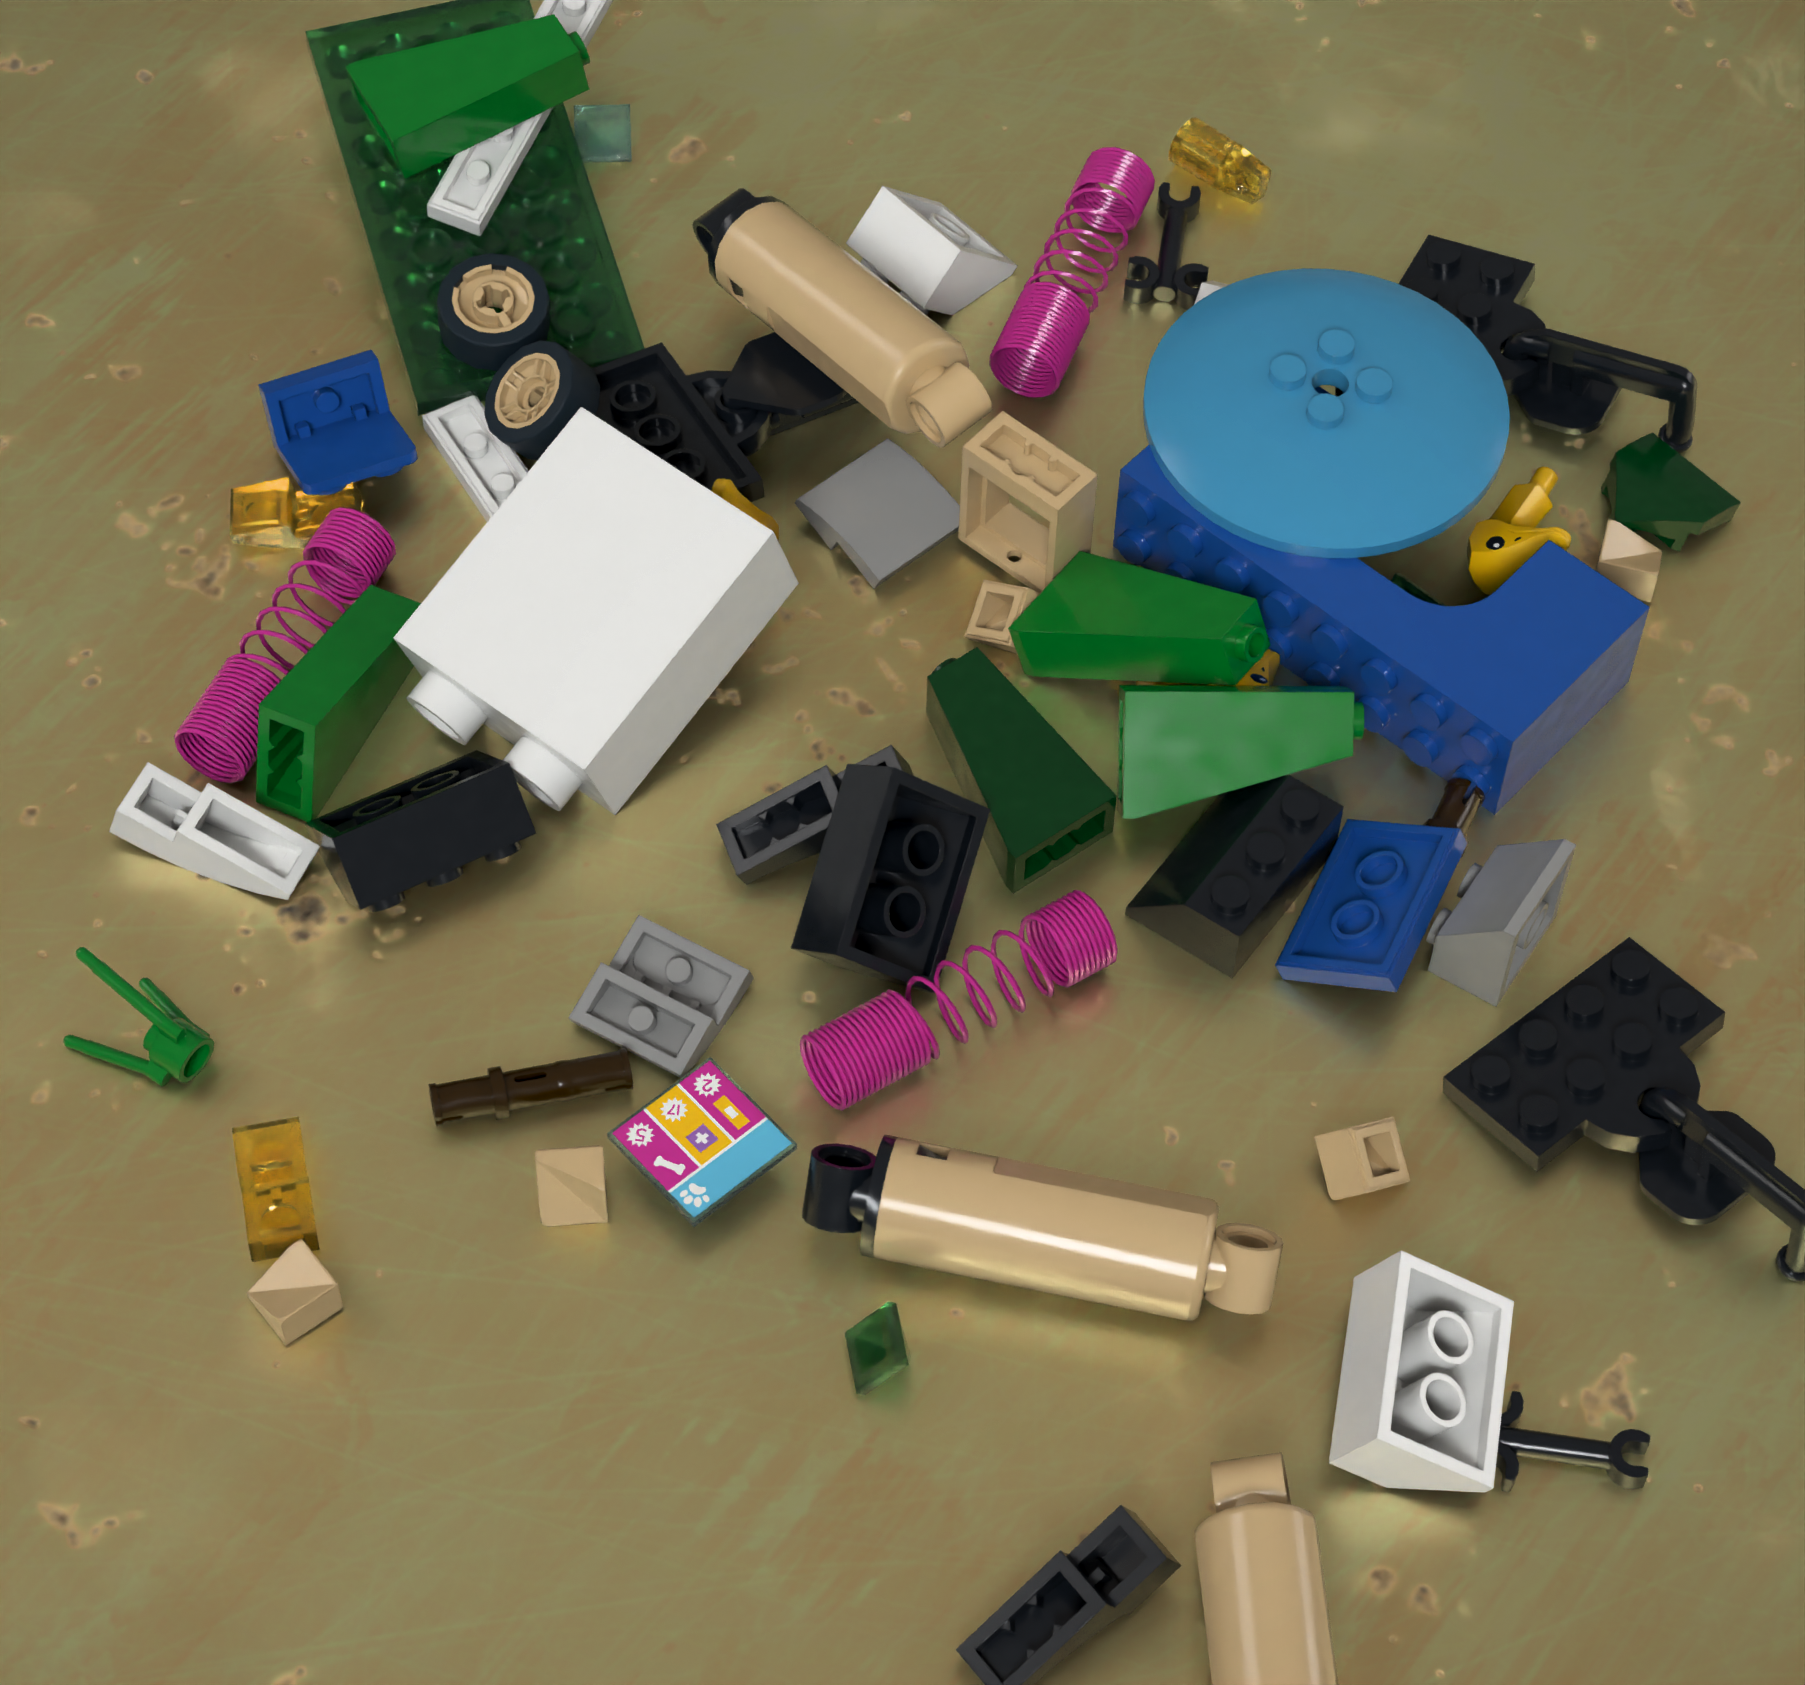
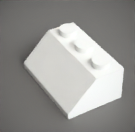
[1329,1250,1514,1493]

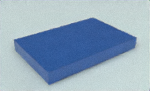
[1275,819,1467,992]

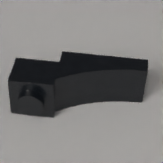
[716,745,914,885]
[956,1505,1181,1685]

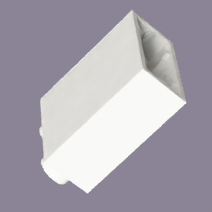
[393,407,799,815]

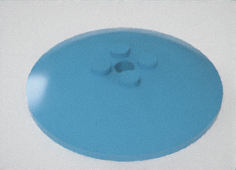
[1143,268,1510,558]

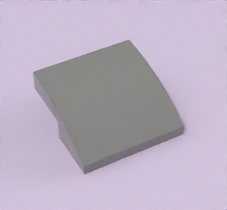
[795,438,960,589]
[569,915,754,1079]

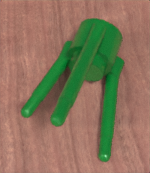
[63,947,214,1087]

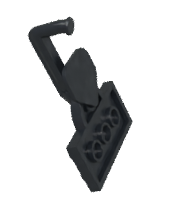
[1335,235,1697,453]
[592,332,859,502]
[1443,937,1805,1282]

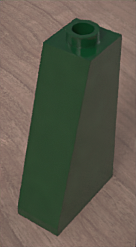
[926,647,1117,894]

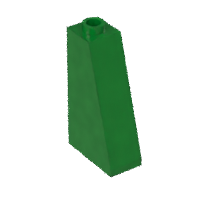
[345,14,590,179]
[1008,551,1271,686]
[256,585,421,822]
[1117,685,1364,819]

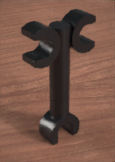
[1123,182,1209,310]
[1496,1391,1650,1492]

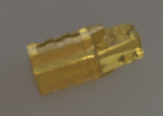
[1169,117,1272,204]

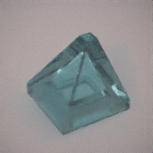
[574,104,632,163]

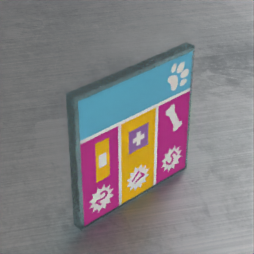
[607,1057,797,1227]

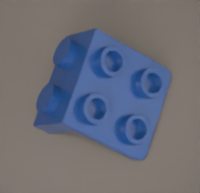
[258,350,418,495]

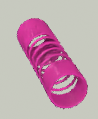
[989,147,1155,397]
[174,507,396,783]
[800,890,1118,1111]

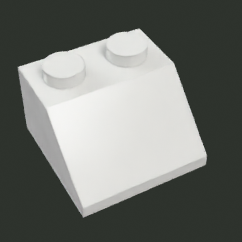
[846,186,1018,315]

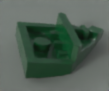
[1601,433,1741,551]

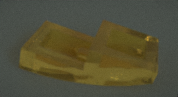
[229,477,361,548]
[232,1117,320,1262]

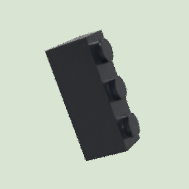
[304,750,536,912]
[791,764,990,994]
[1125,775,1344,979]

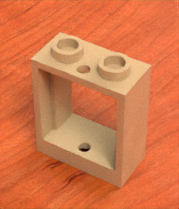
[958,411,1098,594]

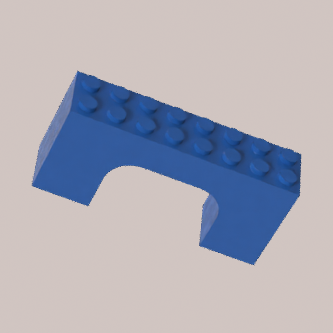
[1113,386,1650,815]

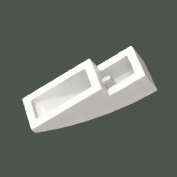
[109,762,320,900]

